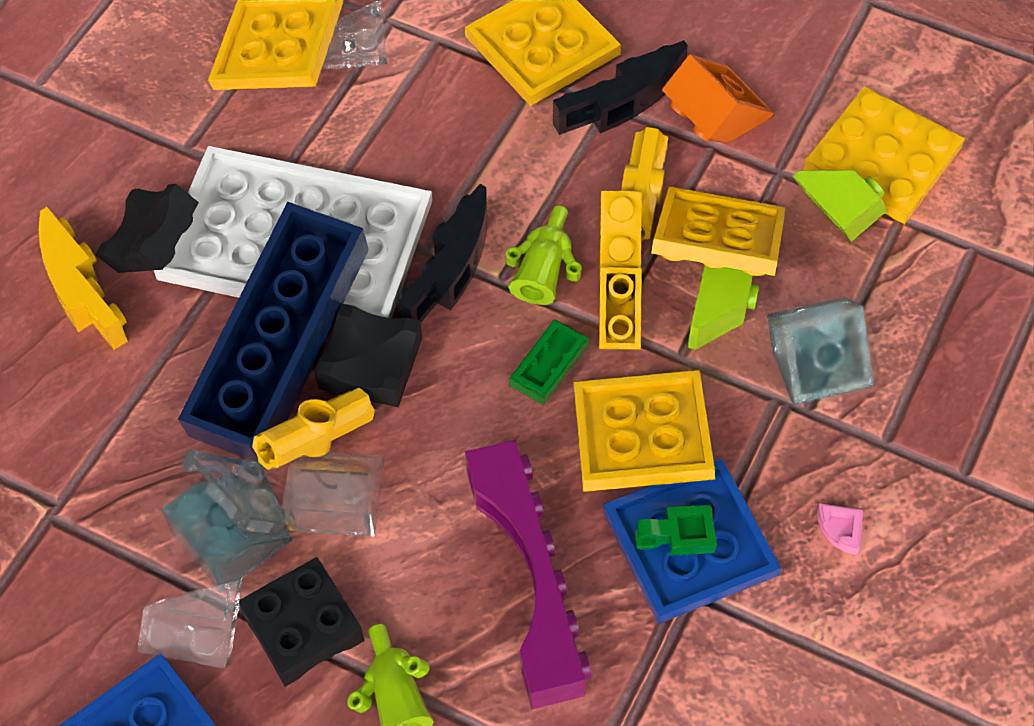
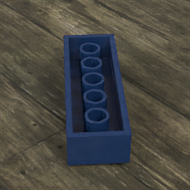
[178,201,369,464]

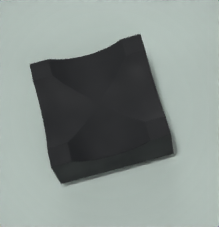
[95,183,199,273]
[315,303,422,407]
[238,557,364,687]

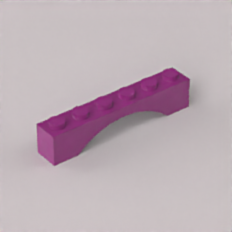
[465,440,592,710]

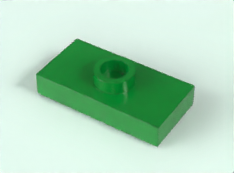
[509,319,589,406]

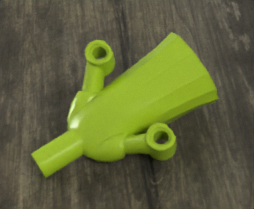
[506,205,582,305]
[347,624,434,726]

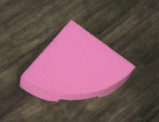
[817,503,863,556]

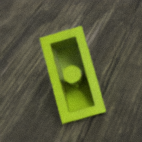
[793,170,888,242]
[688,265,759,350]

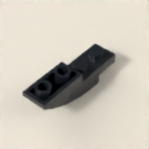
[553,40,688,135]
[397,184,487,322]

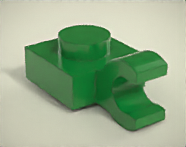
[634,505,717,556]

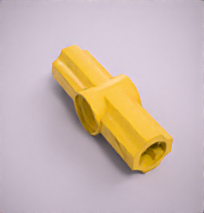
[621,127,668,241]
[252,388,375,470]

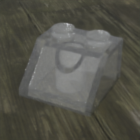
[282,452,385,536]

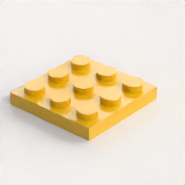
[208,0,344,90]
[465,0,621,106]
[803,86,965,225]
[652,187,786,276]
[574,370,715,492]

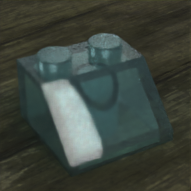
[767,297,874,405]
[161,477,292,593]

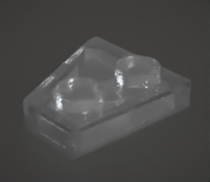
[321,0,387,70]
[181,450,287,535]
[137,578,242,668]

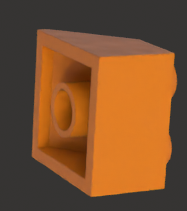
[662,54,775,144]

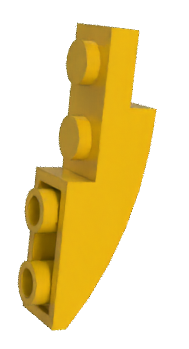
[599,191,642,350]
[39,207,128,350]

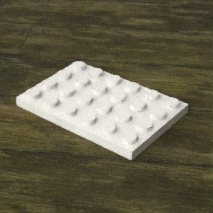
[154,146,433,318]

